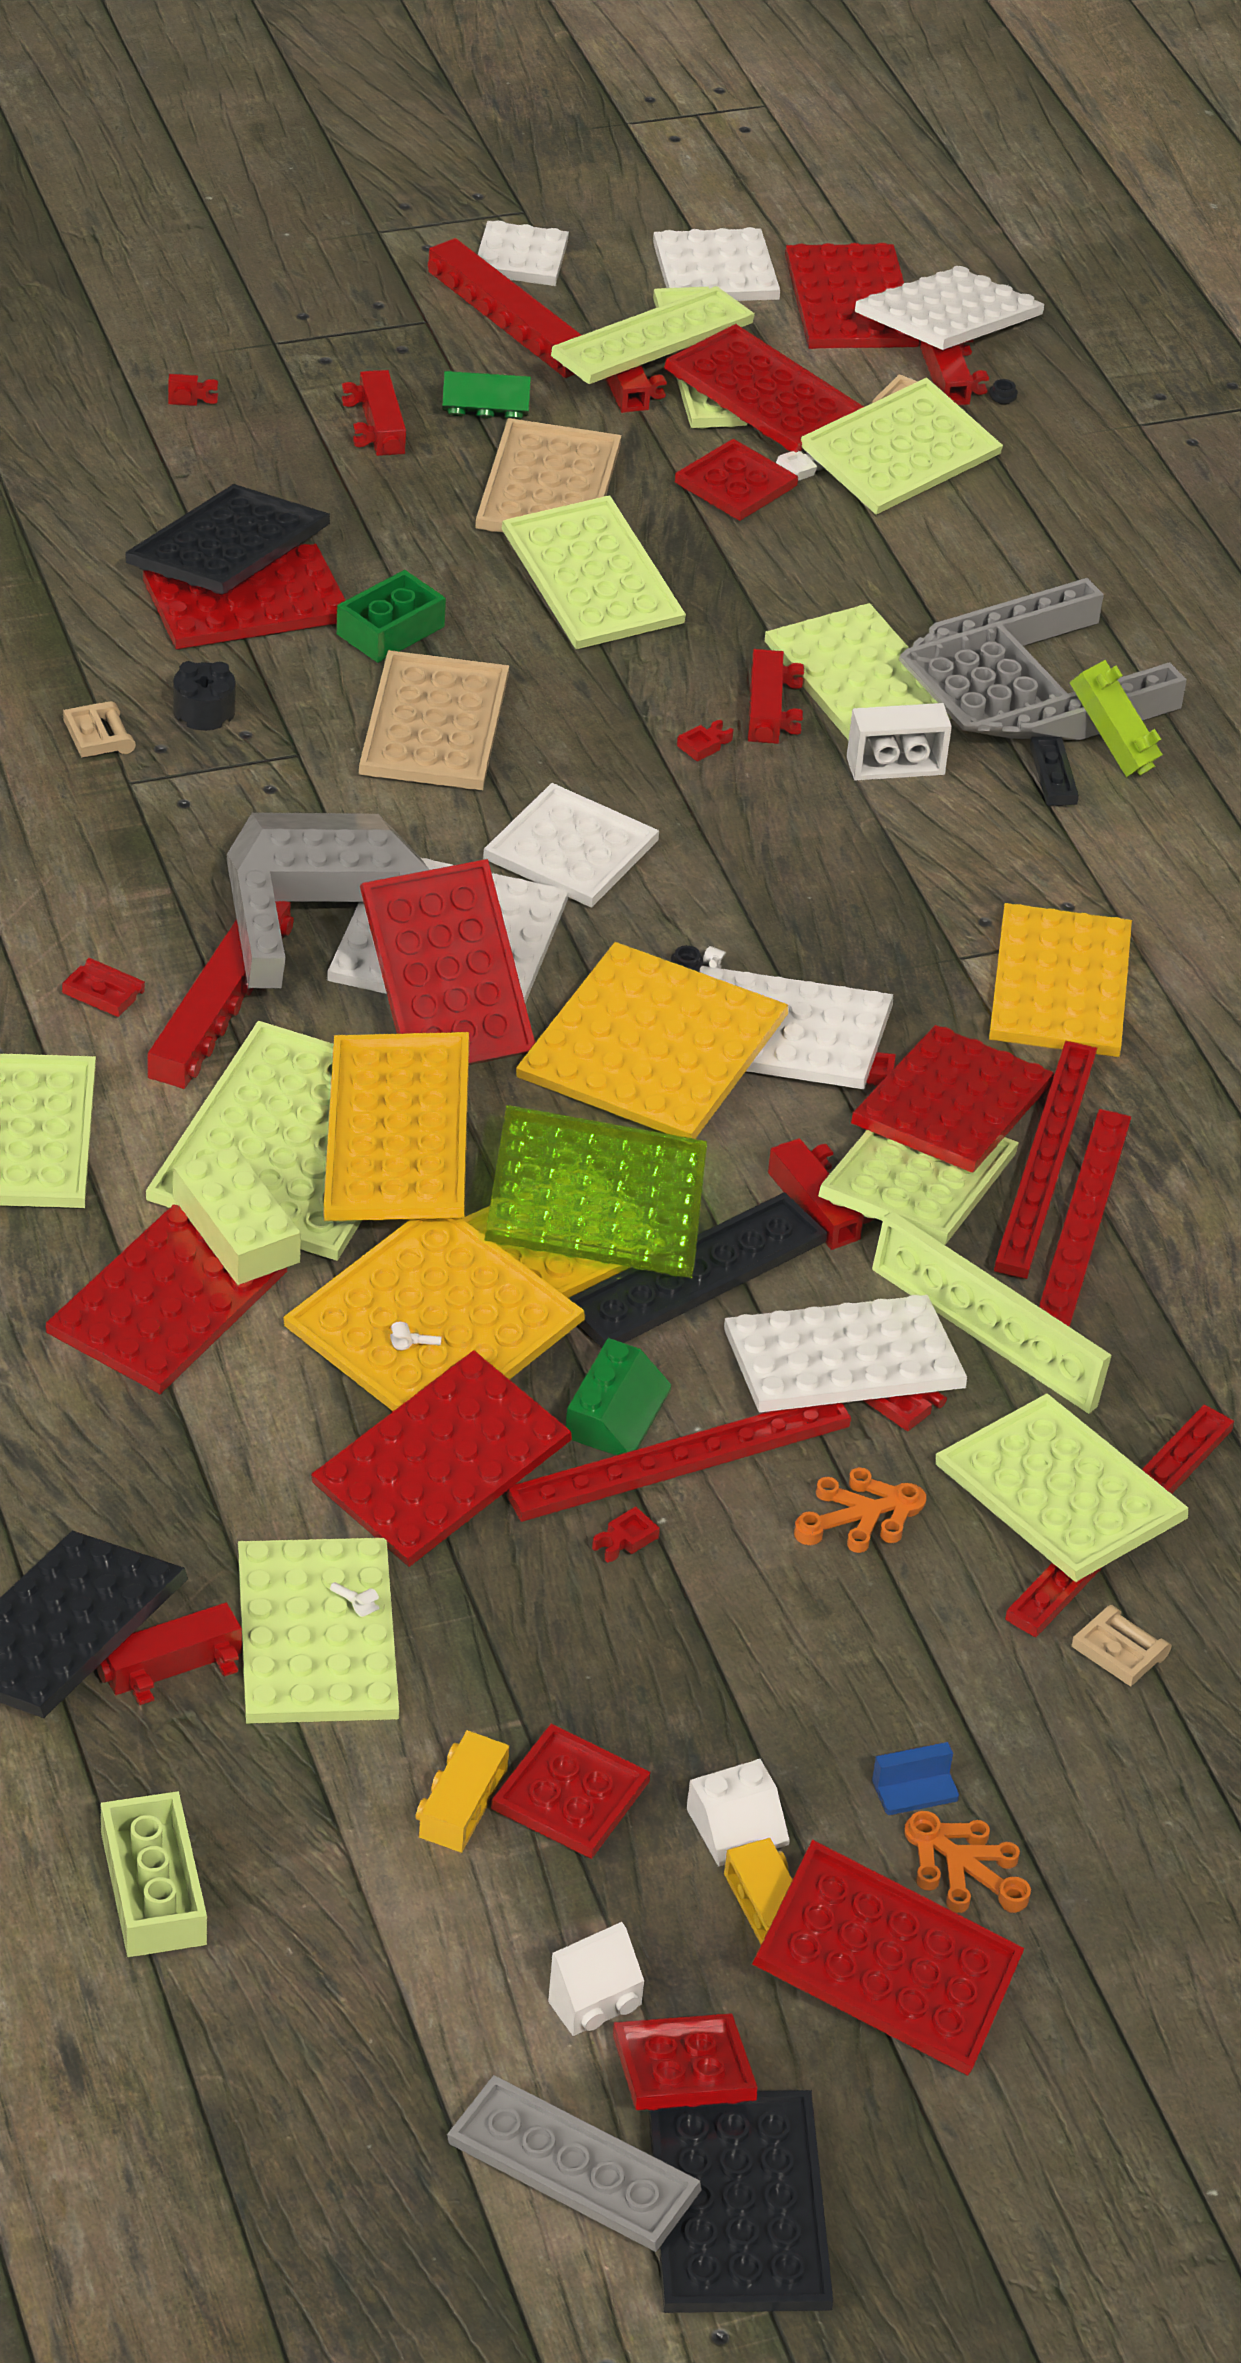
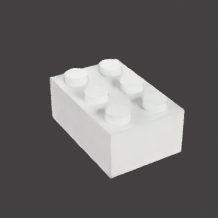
[847,703,952,781]

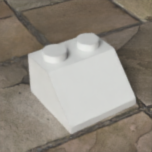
[687,1759,789,1867]
[548,1922,644,2036]

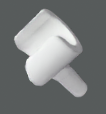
[703,946,726,968]
[390,1322,441,1350]
[330,1582,380,1617]

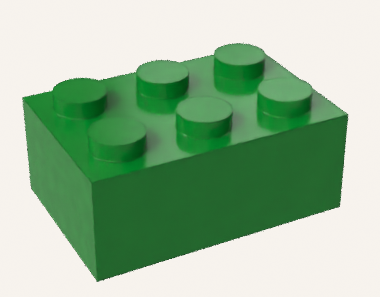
[337,570,446,663]

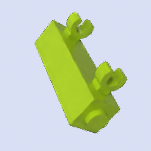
[1070,660,1163,778]

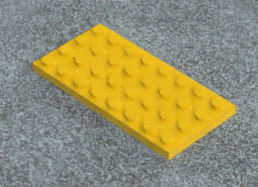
[323,1032,469,1221]

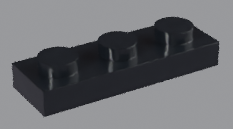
[1030,736,1079,806]

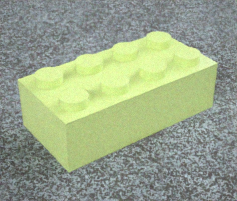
[173,1146,301,1285]
[101,1791,207,1957]

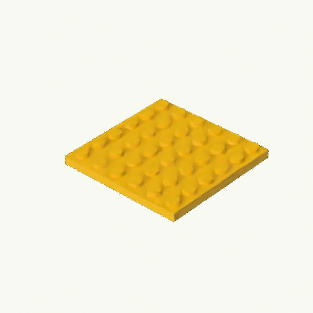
[516,942,788,1143]
[283,1218,585,1411]

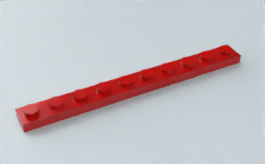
[994,1040,1097,1279]
[1039,1109,1132,1327]
[507,1403,851,1522]
[1005,1404,1234,1638]

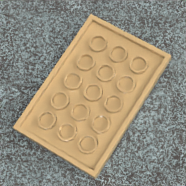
[475,418,622,532]
[359,650,509,790]

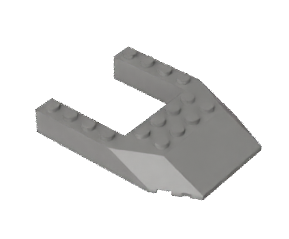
[899,578,1187,740]
[227,813,429,988]

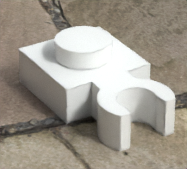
[776,451,824,481]

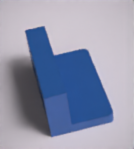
[872,1742,959,1815]

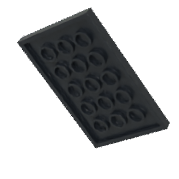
[125,484,330,594]
[0,1530,188,1718]
[648,2090,833,2313]

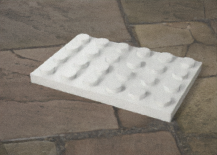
[855,266,1044,350]
[699,966,893,1089]
[724,1295,967,1413]

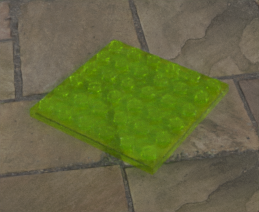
[484,1105,707,1278]

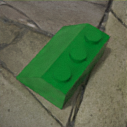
[442,371,531,420]
[566,1338,672,1455]

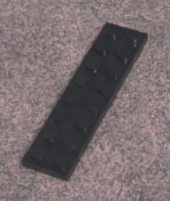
[568,1192,827,1348]

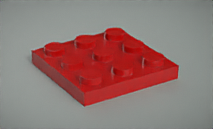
[675,438,798,521]
[491,1723,651,1859]
[613,2013,758,2110]

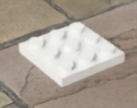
[477,221,569,286]

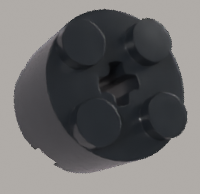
[173,661,236,731]

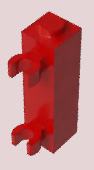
[920,339,989,405]
[606,365,667,413]
[341,370,406,456]
[748,649,804,744]
[768,1138,874,1250]
[97,1602,242,1705]

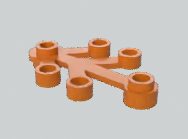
[794,1467,926,1553]
[904,1811,1031,1913]

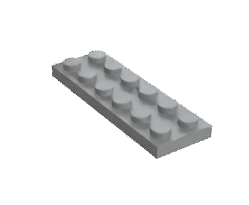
[447,2075,701,2252]

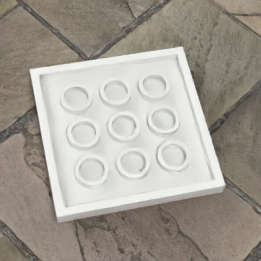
[653,227,780,301]
[483,783,659,908]

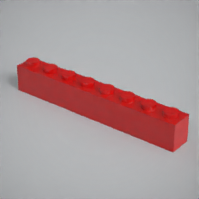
[428,238,581,378]
[147,901,294,1089]

